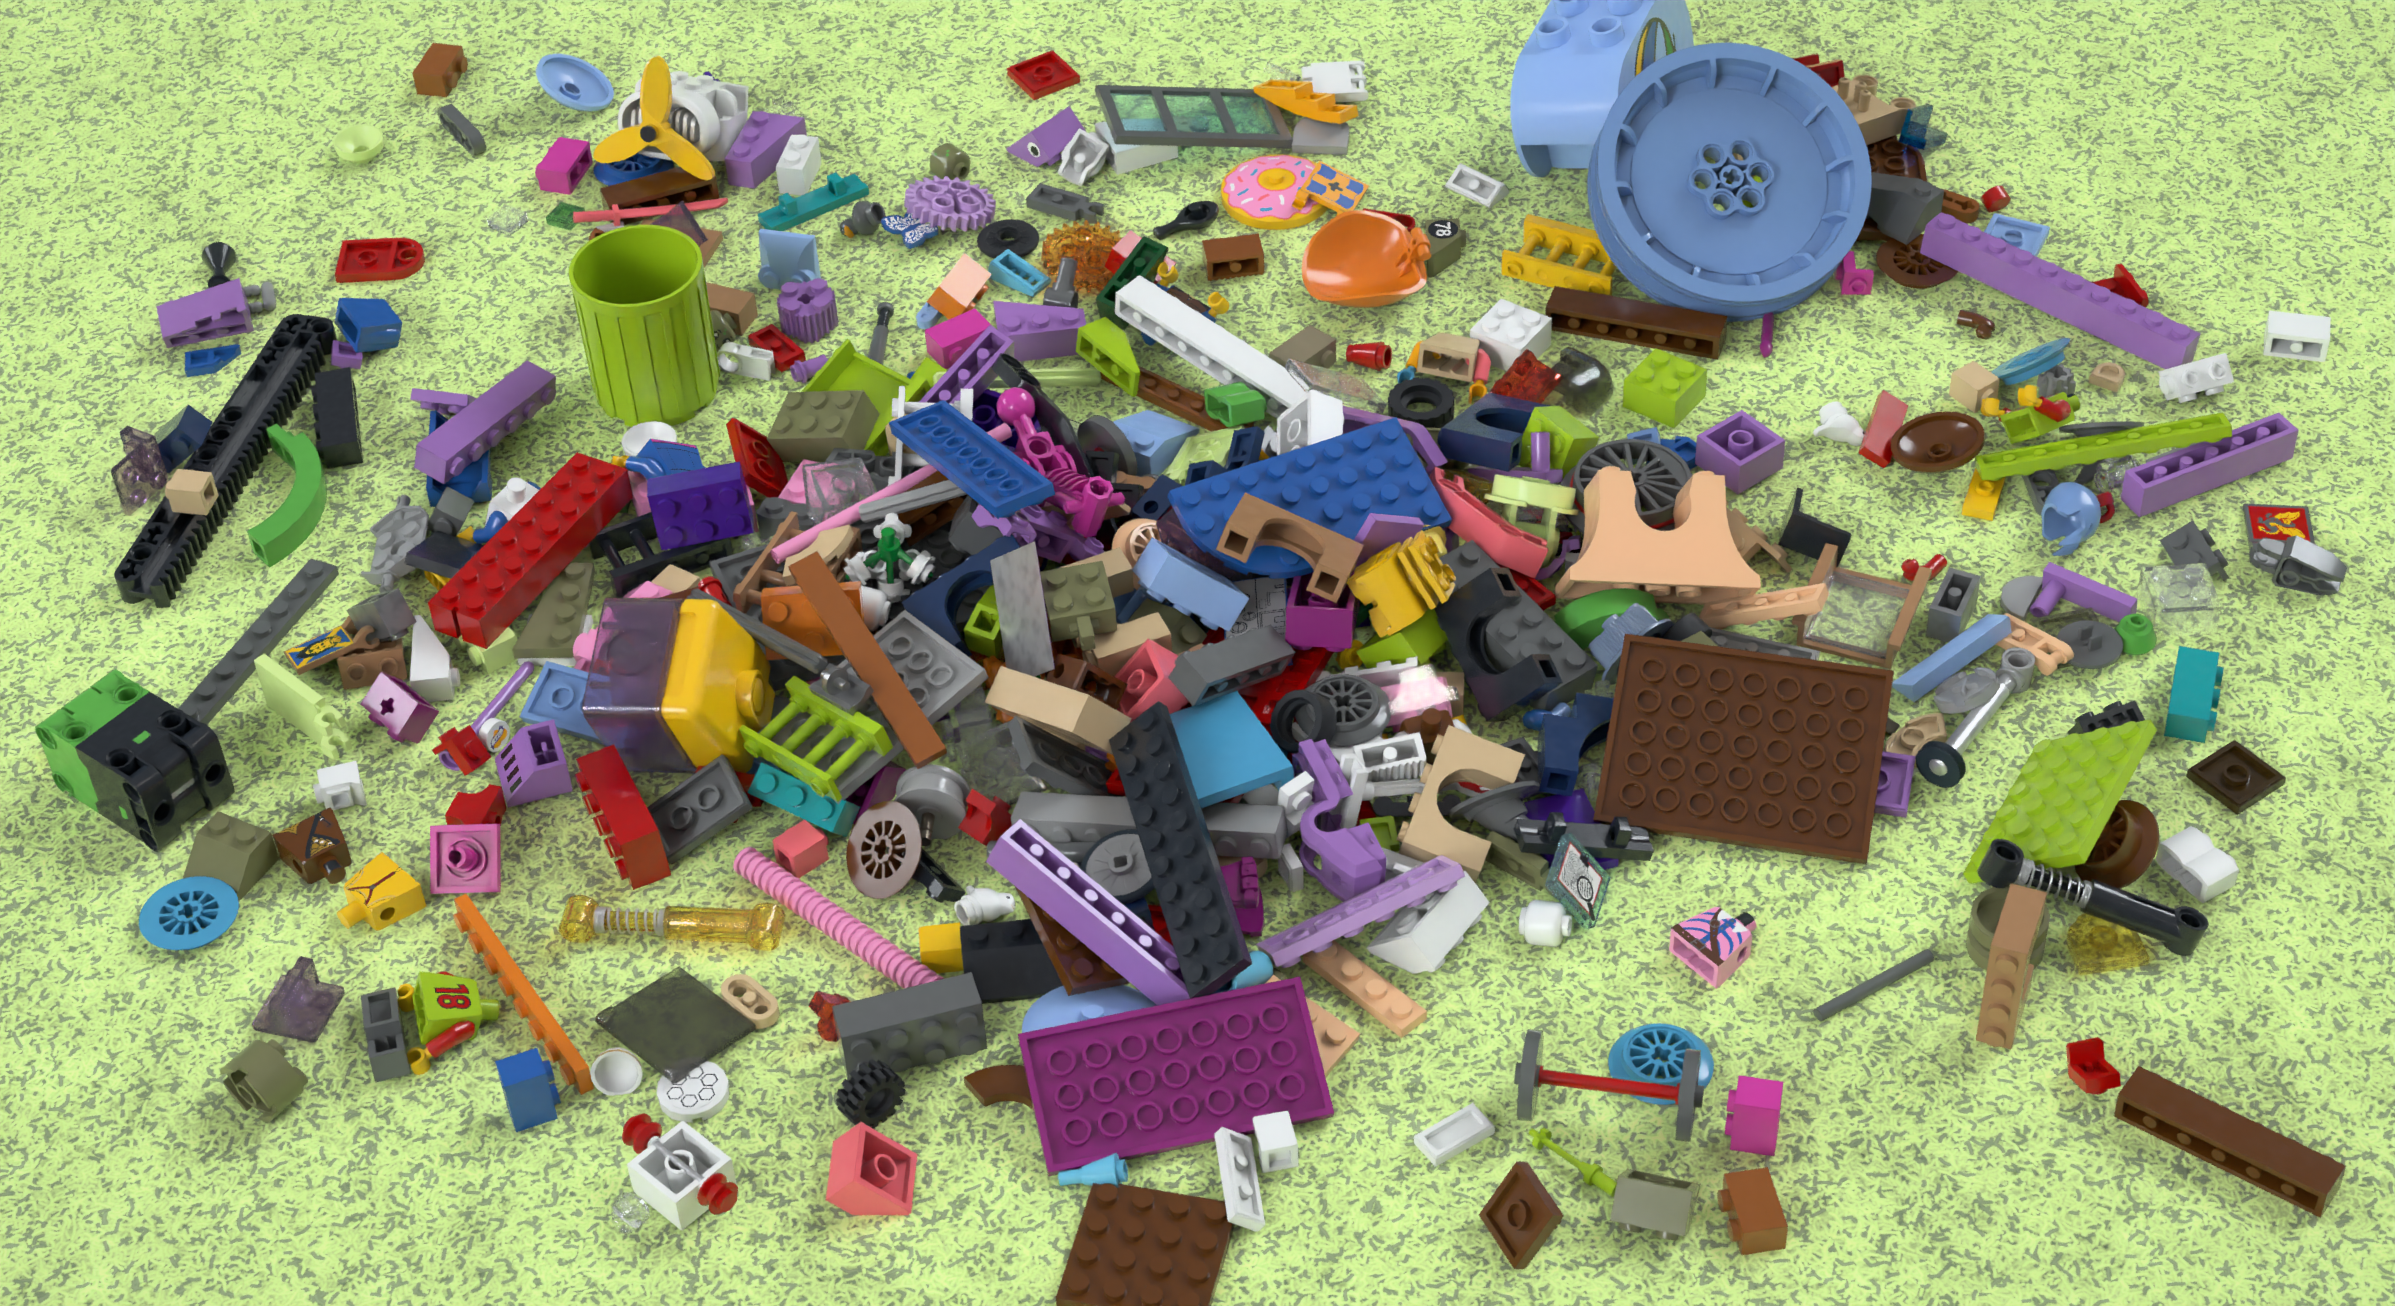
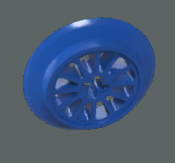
[593,153,674,186]

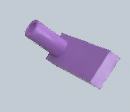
[1468,432,1563,483]
[2030,562,2138,622]

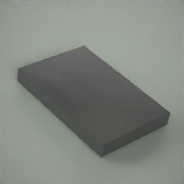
[647,754,753,864]

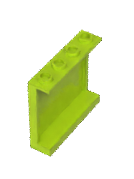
[772,339,931,463]

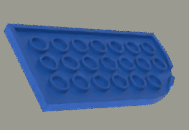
[1168,417,1452,579]

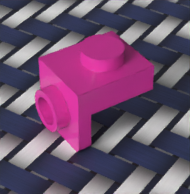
[1834,251,1874,295]

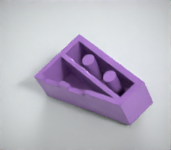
[725,111,807,188]
[156,278,254,348]
[993,301,1086,362]

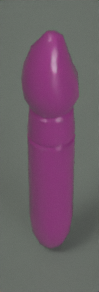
[1759,312,1774,358]

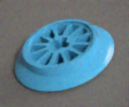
[1991,338,2070,385]
[139,876,239,950]
[1608,1023,1714,1105]

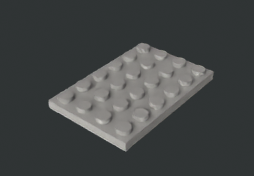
[757,610,989,805]

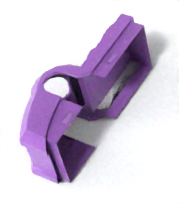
[1292,739,1386,902]

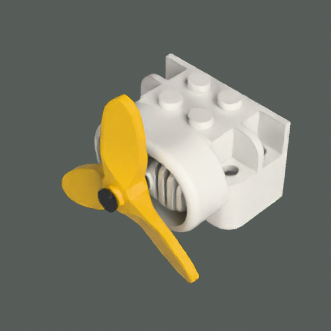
[593,56,748,180]

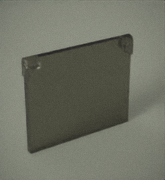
[595,966,756,1084]

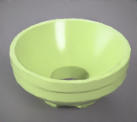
[333,124,384,164]

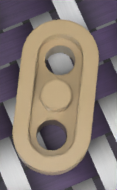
[721,974,780,1029]

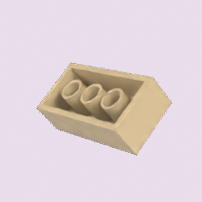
[985,666,1132,754]

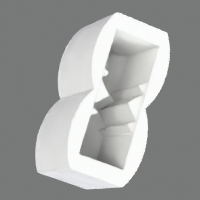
[2156,826,2239,903]

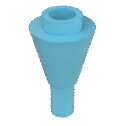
[1058,1153,1128,1187]

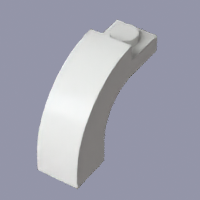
[1238,771,1314,838]

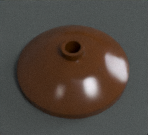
[1891,412,1985,474]

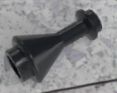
[201,242,236,288]

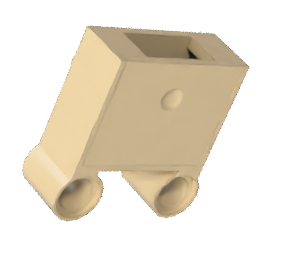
[1832,75,1916,145]

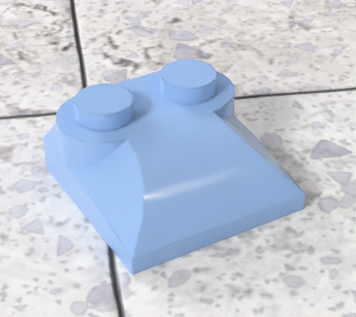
[758,229,821,290]

